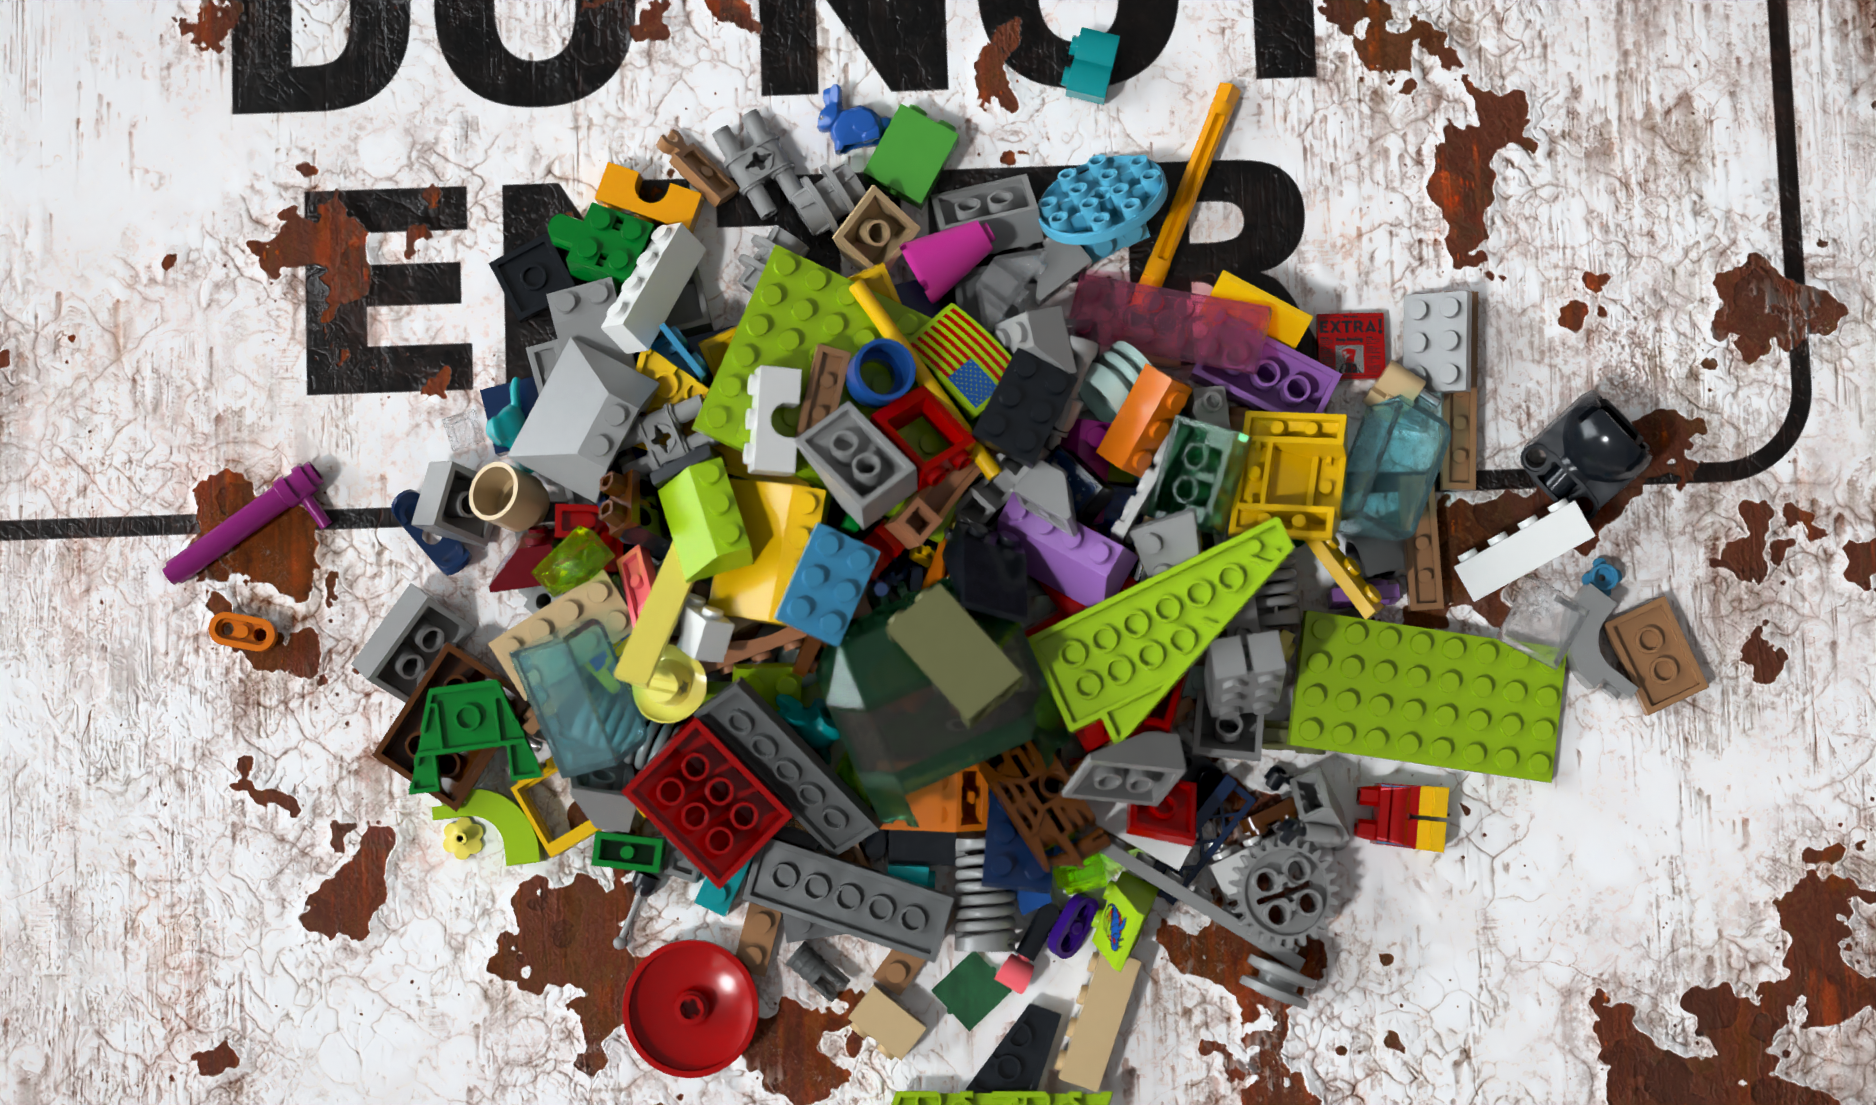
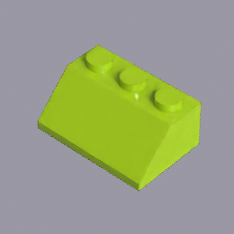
[658,457,753,583]

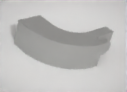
[1561,583,1639,700]

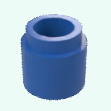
[845,338,916,409]

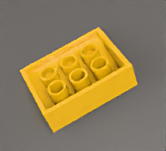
[708,479,832,628]

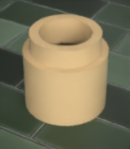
[469,462,550,532]

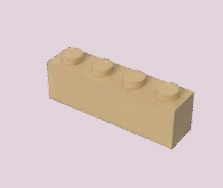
[1054,951,1142,1093]

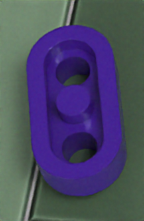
[1047,893,1099,959]

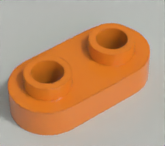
[208,612,278,652]

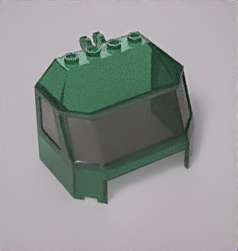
[815,576,1070,827]

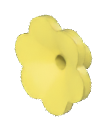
[443,817,484,860]

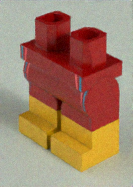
[1353,783,1449,853]

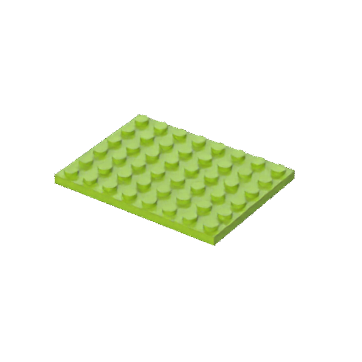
[692,244,984,543]

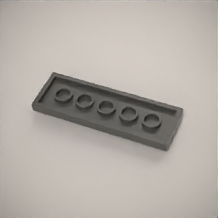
[693,676,884,856]
[742,836,956,963]

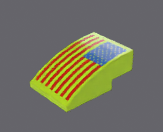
[907,302,1012,421]

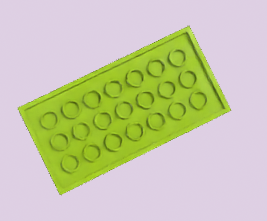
[1286,610,1567,783]

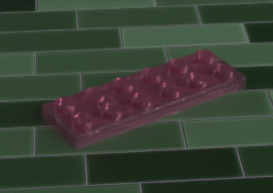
[1066,273,1273,375]

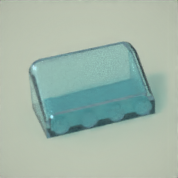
[1336,395,1451,541]
[509,618,647,779]

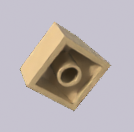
[832,185,921,272]

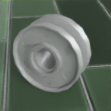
[1239,954,1317,1010]

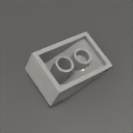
[546,277,636,370]
[795,401,918,529]
[1062,731,1186,806]

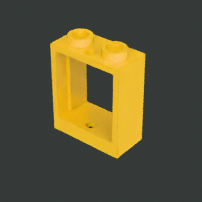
[510,751,602,858]

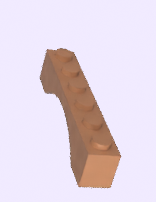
[884,423,999,550]
[668,593,873,681]

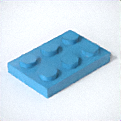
[773,522,880,647]

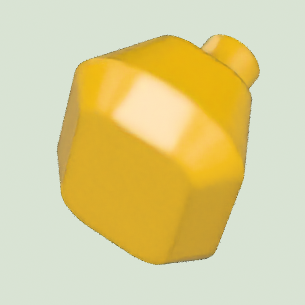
[909,545,935,567]

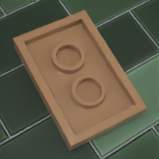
[1602,596,1709,716]

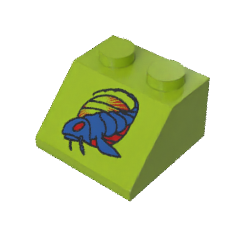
[1091,871,1160,972]

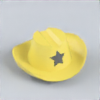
[631,644,707,723]

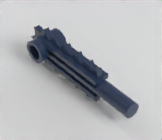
[870,552,913,596]

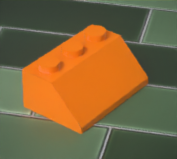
[1096,363,1193,478]

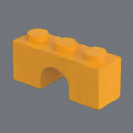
[595,162,705,234]

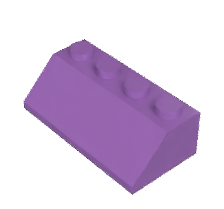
[1188,313,1342,413]
[997,491,1138,608]

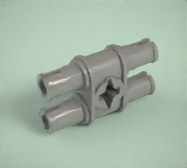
[712,109,803,220]
[619,394,722,477]

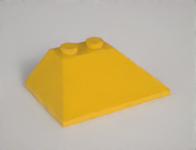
[1228,411,1348,541]

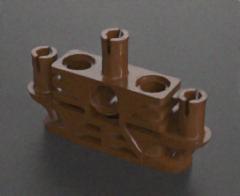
[974,715,1112,873]

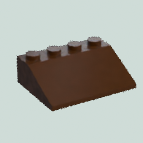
[372,642,532,812]

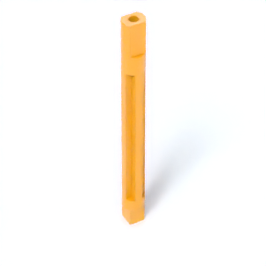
[1129,82,1241,317]

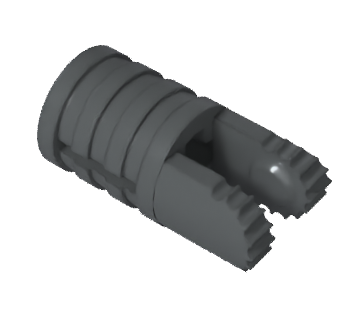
[785,941,850,1002]

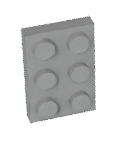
[1403,290,1472,394]

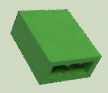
[863,104,959,210]

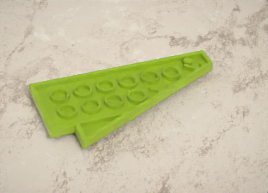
[1027,516,1295,744]

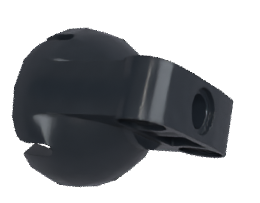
[1520,390,1656,521]

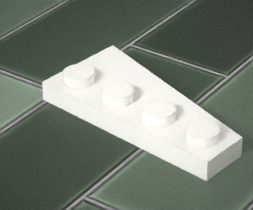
[1110,422,1188,546]

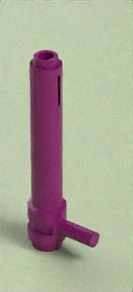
[162,461,332,585]

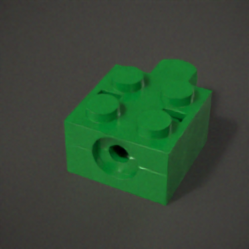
[548,202,655,293]

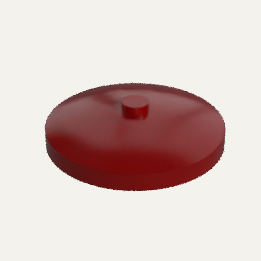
[622,939,760,1078]

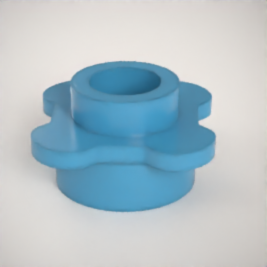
[1582,558,1622,597]

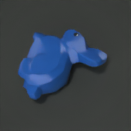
[817,84,891,155]

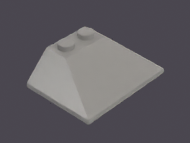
[507,337,661,503]

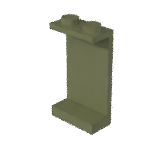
[885,583,1024,730]

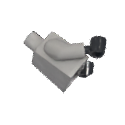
[1264,765,1351,851]

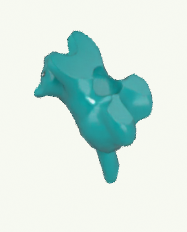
[485,377,534,474]
[775,694,843,765]

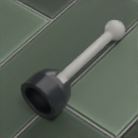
[613,871,661,950]

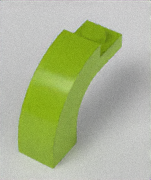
[432,789,545,866]

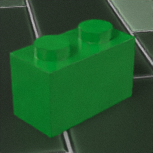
[591,830,667,874]

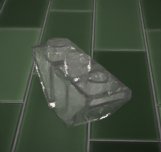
[975,248,1049,335]

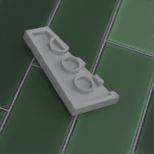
[1129,507,1201,578]

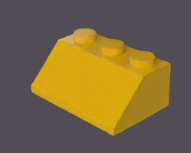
[1198,270,1313,350]

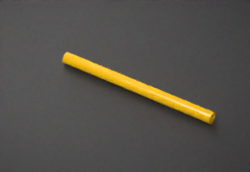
[849,279,1003,481]

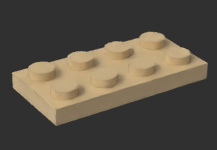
[488,569,633,701]

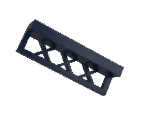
[1142,774,1256,905]

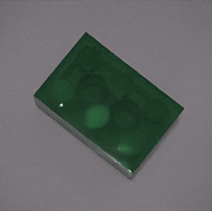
[1146,415,1253,536]

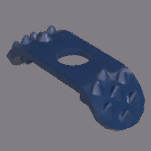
[391,489,472,576]

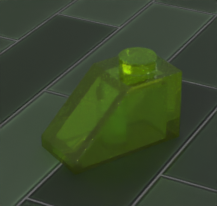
[531,525,615,598]
[1053,852,1109,895]

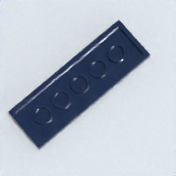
[981,694,1064,894]

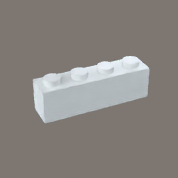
[601,222,706,354]
[1454,498,1596,602]
[1084,799,1199,871]

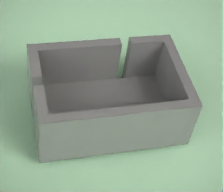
[1203,630,1286,720]

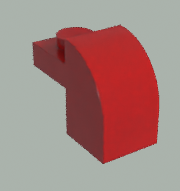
[859,517,905,585]

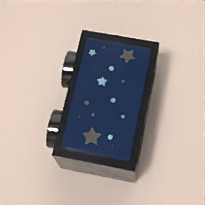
[1043,444,1117,523]

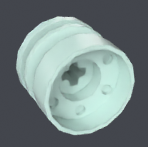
[1078,341,1152,423]

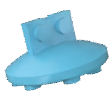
[1038,154,1168,264]

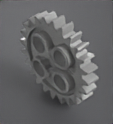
[1228,837,1340,949]

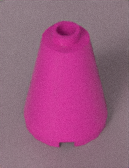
[899,220,996,304]

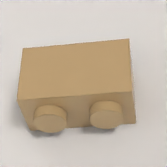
[848,983,927,1061]

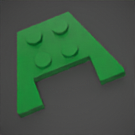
[409,679,544,795]

